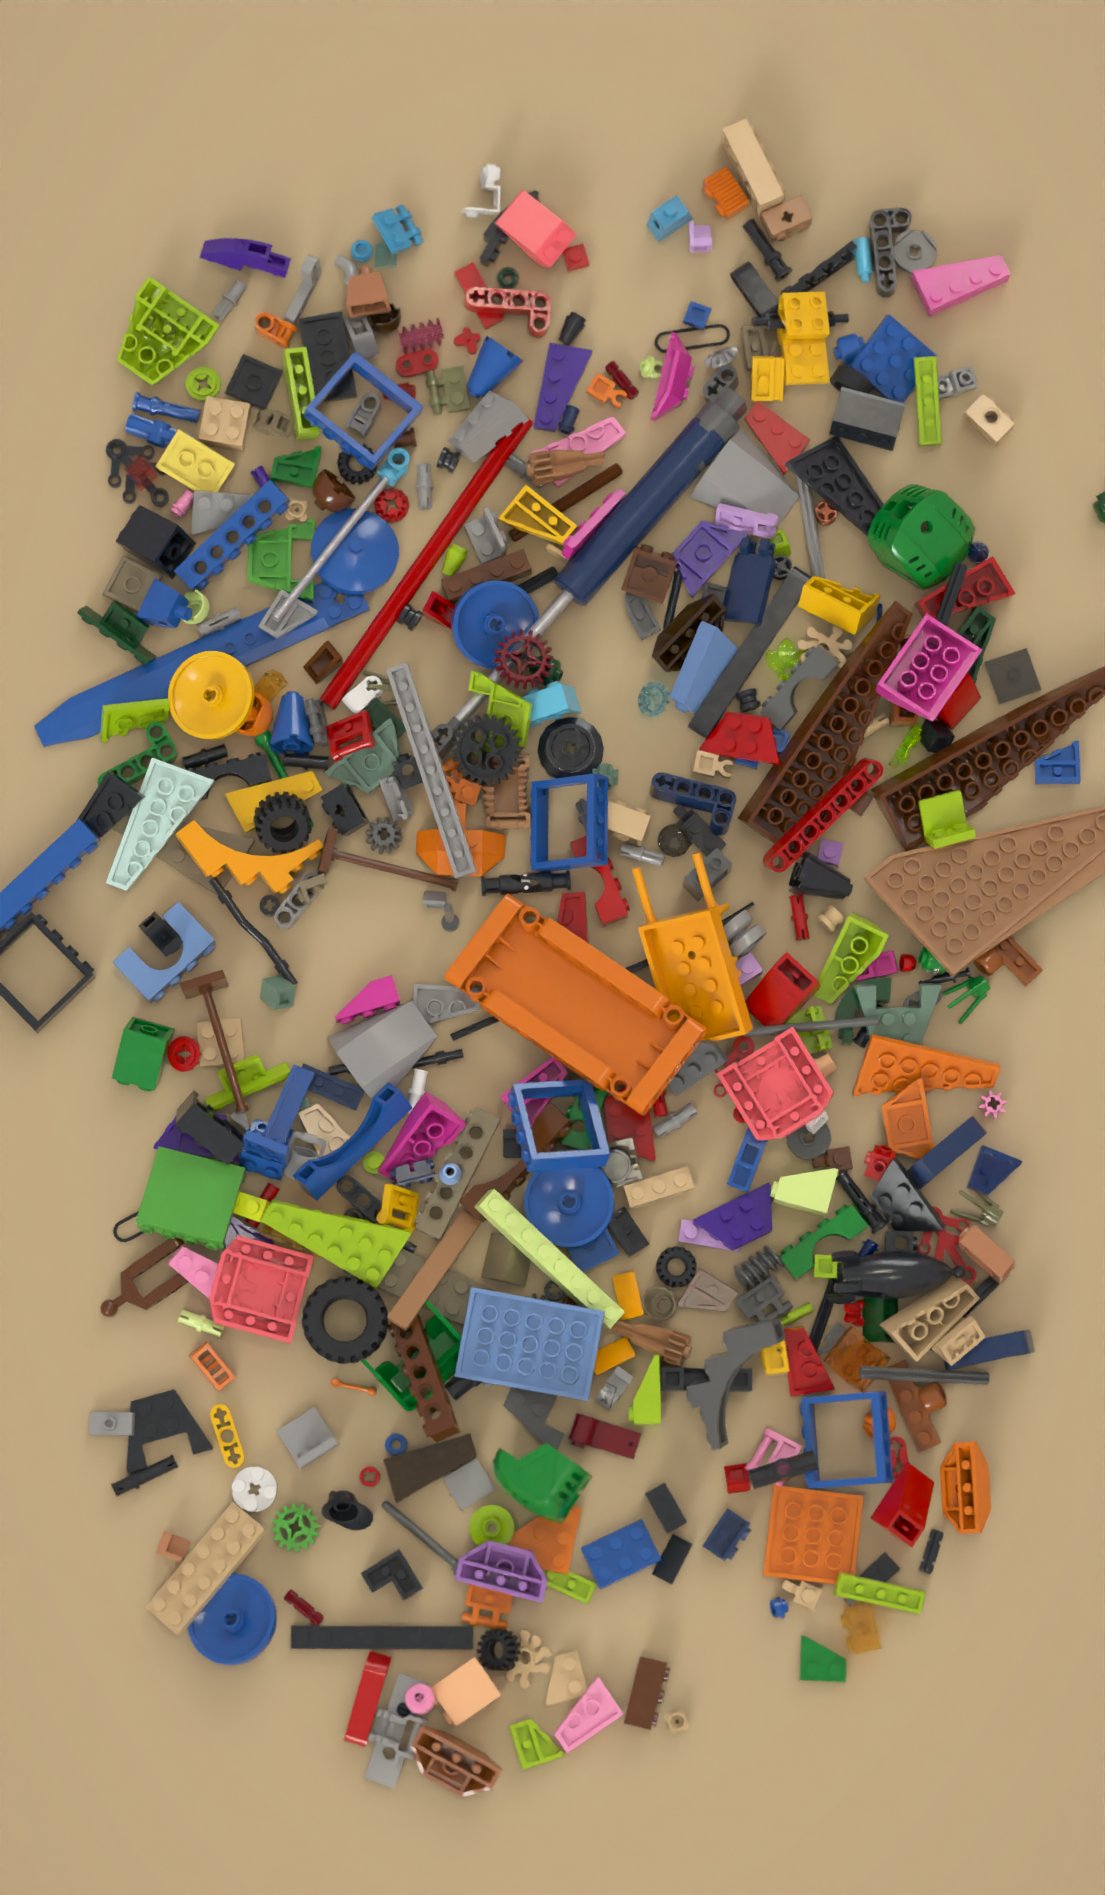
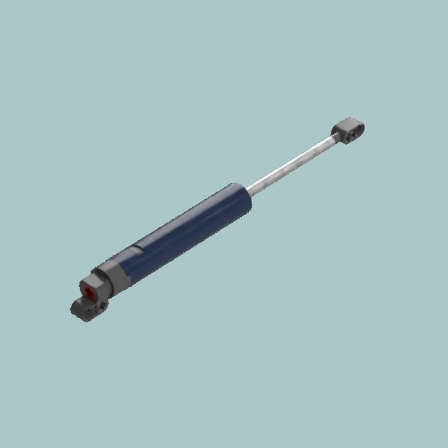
[431,365,748,761]

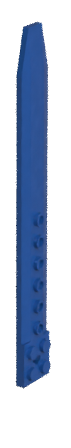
[34,582,370,747]

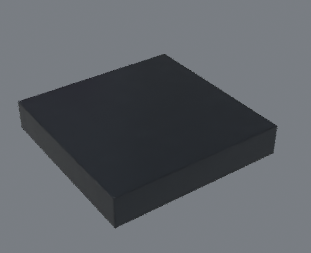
[225,354,283,410]

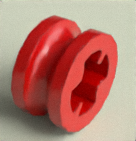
[359,1467,380,1487]

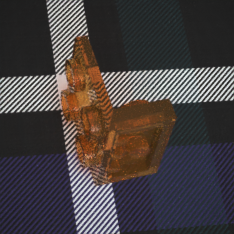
[824,1326,891,1393]

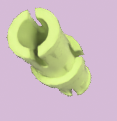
[178,1309,225,1338]

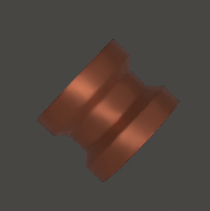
[815,501,837,526]

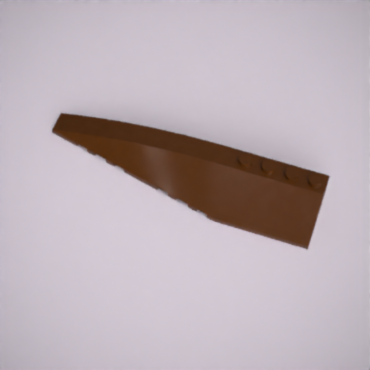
[738,601,913,851]
[871,666,1105,852]

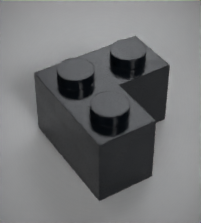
[360,1549,424,1600]

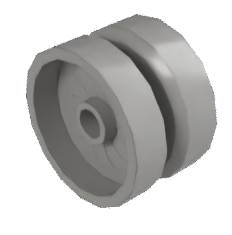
[724,910,767,960]

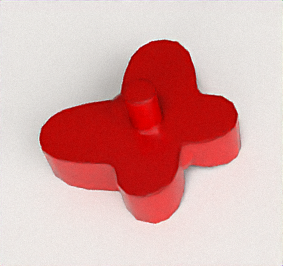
[454,327,480,355]
[844,1300,865,1327]

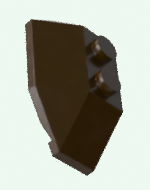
[652,594,727,672]

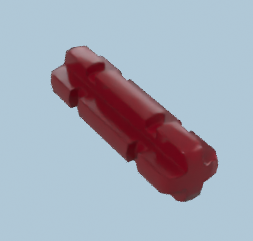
[605,361,639,400]
[284,1590,324,1626]

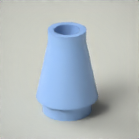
[439,1163,462,1185]

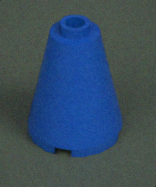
[466,336,523,399]
[270,691,314,755]

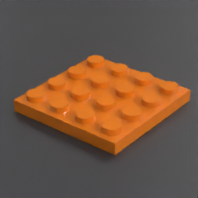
[763,1485,864,1585]

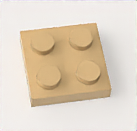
[196,1018,245,1067]

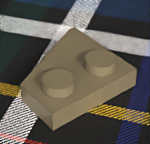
[740,325,778,371]

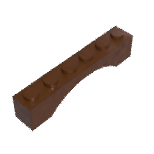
[459,1103,574,1223]

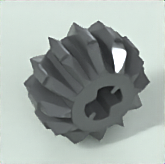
[365,817,403,855]

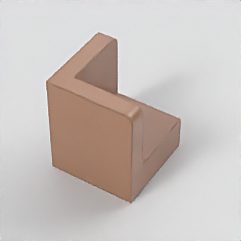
[156,1531,190,1562]

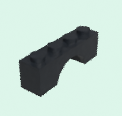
[186,752,272,801]
[661,1367,752,1392]

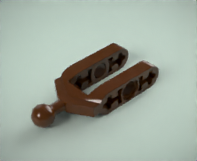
[100,1237,189,1317]

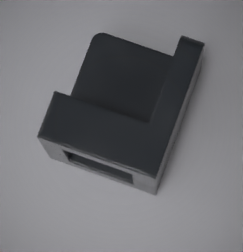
[917,719,955,753]
[503,1129,522,1158]

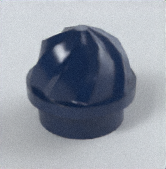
[967,542,989,564]

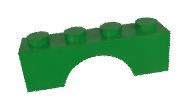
[779,1205,868,1280]

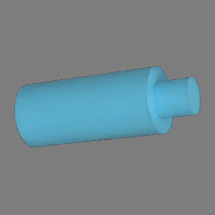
[854,237,873,283]

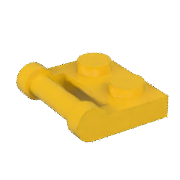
[377,1184,419,1232]

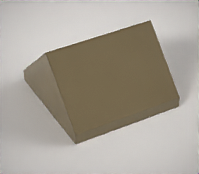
[481,1233,531,1287]

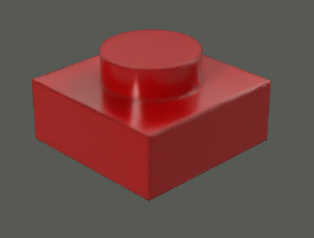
[562,243,589,272]

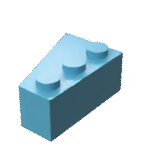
[522,681,582,727]

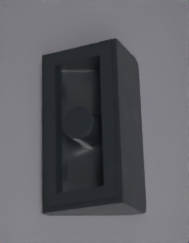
[652,1534,693,1585]

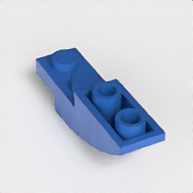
[727,1127,768,1193]

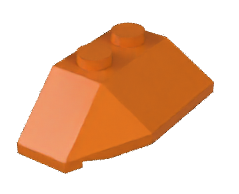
[416,829,506,877]
[940,1441,991,1534]

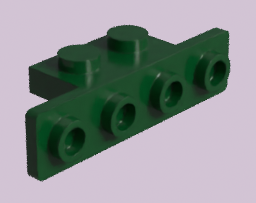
[77,601,156,664]

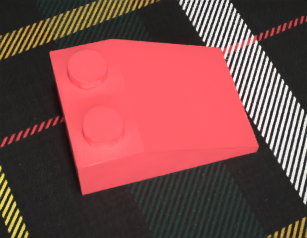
[495,190,577,268]

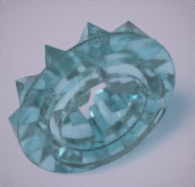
[638,682,670,717]

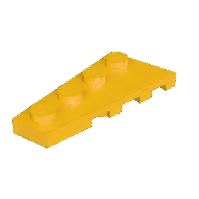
[225,771,324,833]

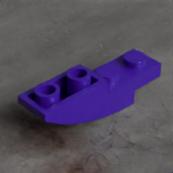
[199,238,291,278]

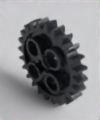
[452,714,524,786]

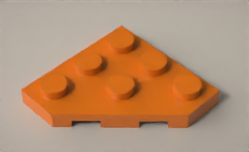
[507,1506,582,1575]

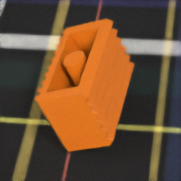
[702,166,749,220]

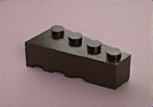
[383,1433,477,1504]

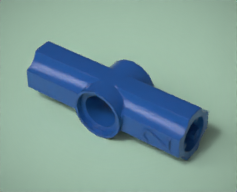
[125,413,193,448]

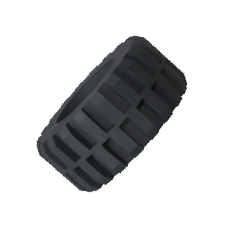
[302,1276,389,1364]

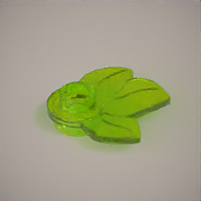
[766,638,809,681]

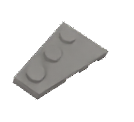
[413,984,481,1024]

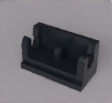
[608,1207,649,1258]

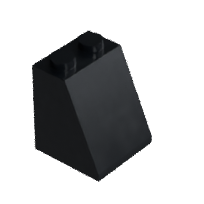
[116,505,196,580]

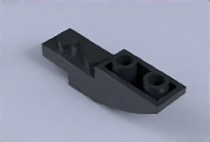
[480,190,541,267]

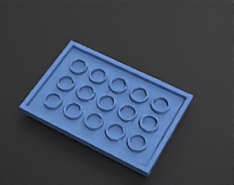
[455,1287,605,1401]

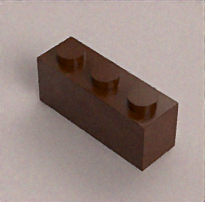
[624,1656,670,1730]

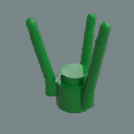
[943,975,990,1024]

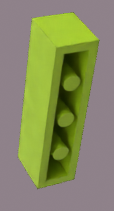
[282,347,321,441]

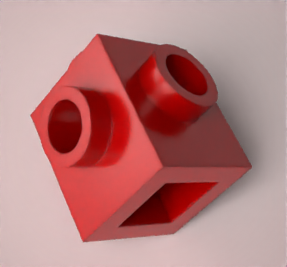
[864,1145,896,1181]

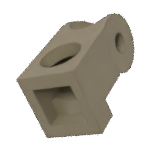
[253,409,295,438]

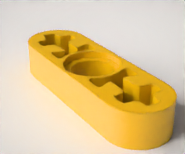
[210,1404,245,1468]

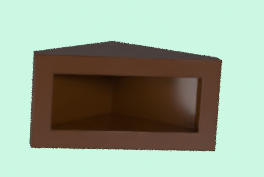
[303,640,343,684]

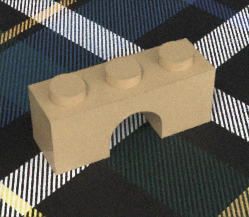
[623,1166,695,1210]

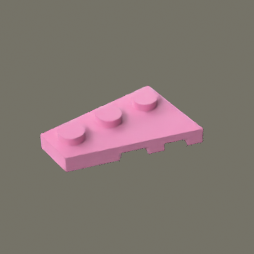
[554,1675,623,1753]

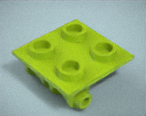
[786,1005,834,1055]

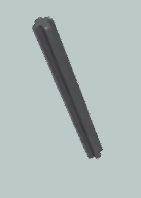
[859,1366,989,1385]

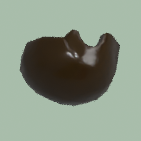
[368,303,401,334]

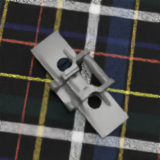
[365,1673,429,1789]

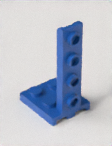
[243,1064,315,1167]

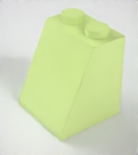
[770,1168,838,1217]

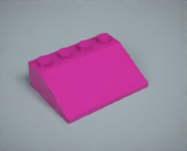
[875,613,982,722]

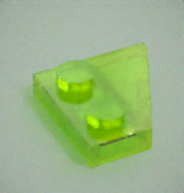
[888,725,922,769]

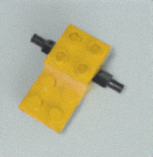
[751,291,849,385]

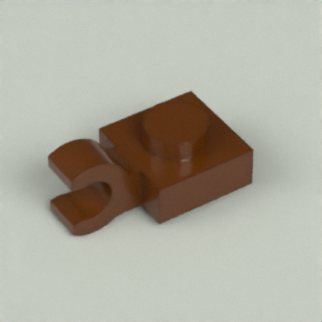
[812,1146,853,1171]

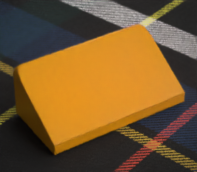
[612,1271,644,1321]
[594,1337,636,1376]

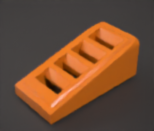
[189,1341,236,1392]

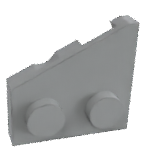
[258,589,318,639]

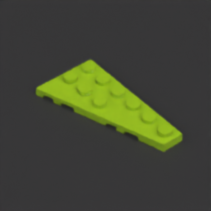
[260,1200,412,1289]

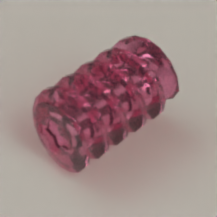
[396,317,444,355]

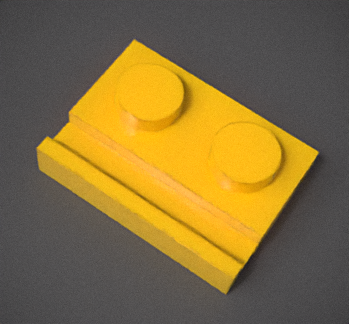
[750,356,785,401]

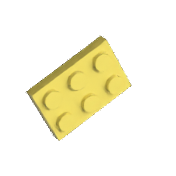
[155,428,235,492]

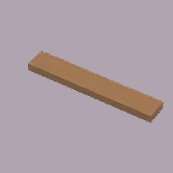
[387,1210,481,1331]

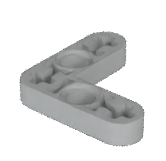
[284,254,321,326]

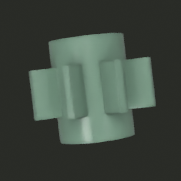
[592,763,618,790]

